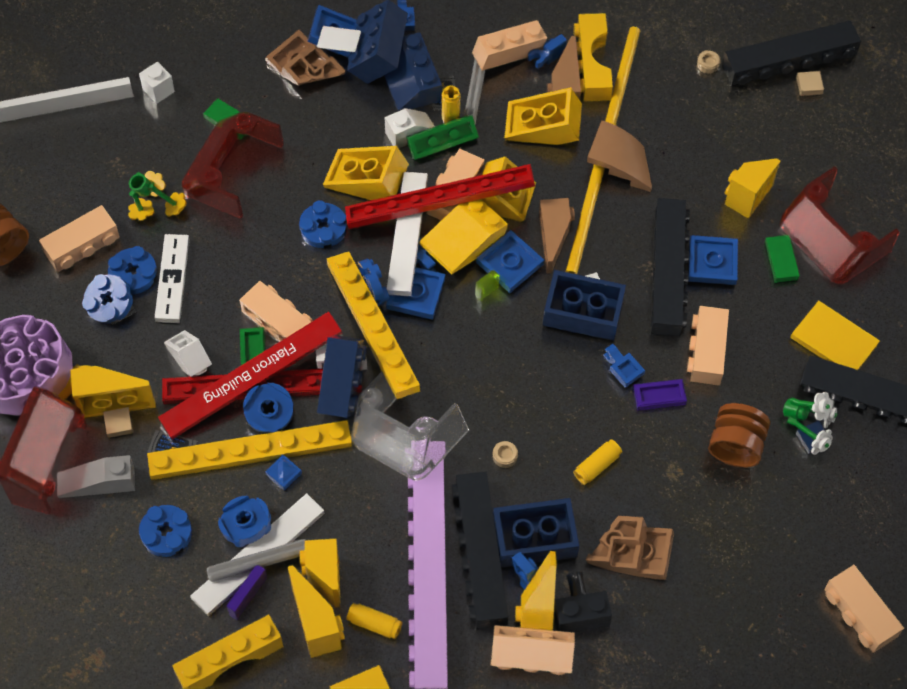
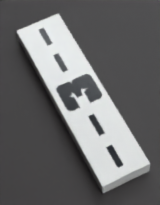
[155,234,190,323]

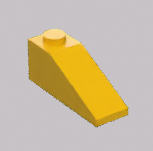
[515,551,556,631]

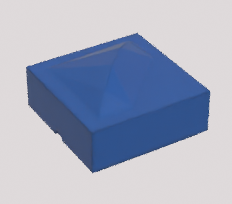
[265,455,302,490]

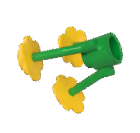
[128,171,187,221]

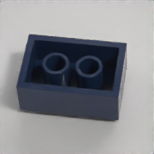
[347,0,408,84]
[543,270,626,341]
[317,335,367,418]
[493,498,579,568]

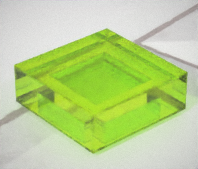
[475,270,499,301]

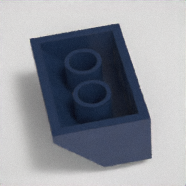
[384,32,442,111]

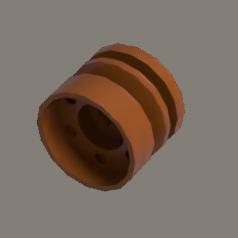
[0,203,29,266]
[708,403,771,467]

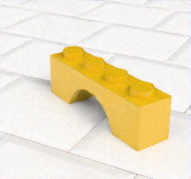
[574,14,613,101]
[172,615,283,689]

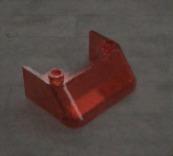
[182,112,284,219]
[780,166,900,284]
[0,386,87,514]

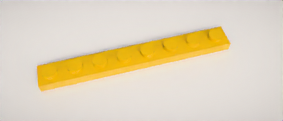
[326,252,420,399]
[147,420,352,480]

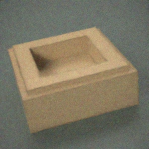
[796,71,824,96]
[103,407,133,438]

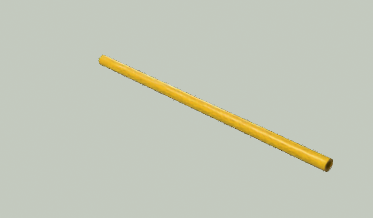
[566,27,640,274]

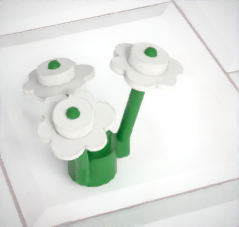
[783,392,838,455]

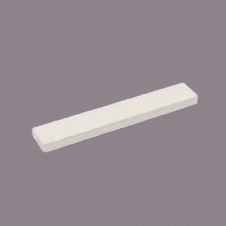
[0,77,134,122]
[387,172,428,296]
[190,493,325,617]

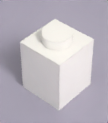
[139,62,175,104]

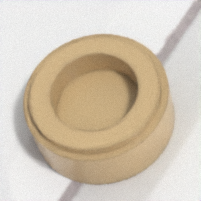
[697,51,720,74]
[492,441,518,468]

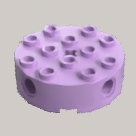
[0,315,73,415]

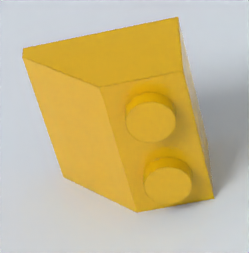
[482,156,536,222]
[725,158,780,219]
[300,539,341,608]

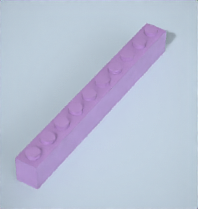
[408,440,447,689]

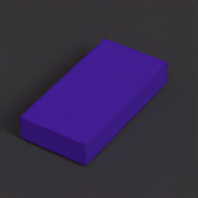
[633,379,687,410]
[227,565,267,620]

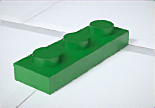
[406,114,479,160]

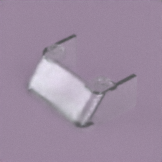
[351,372,469,480]

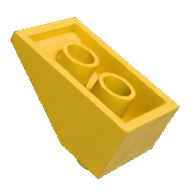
[505,87,582,145]
[323,146,409,200]
[419,199,508,275]
[70,365,156,418]
[288,566,345,658]

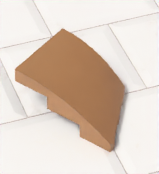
[265,30,346,85]
[587,120,652,192]
[586,516,674,580]

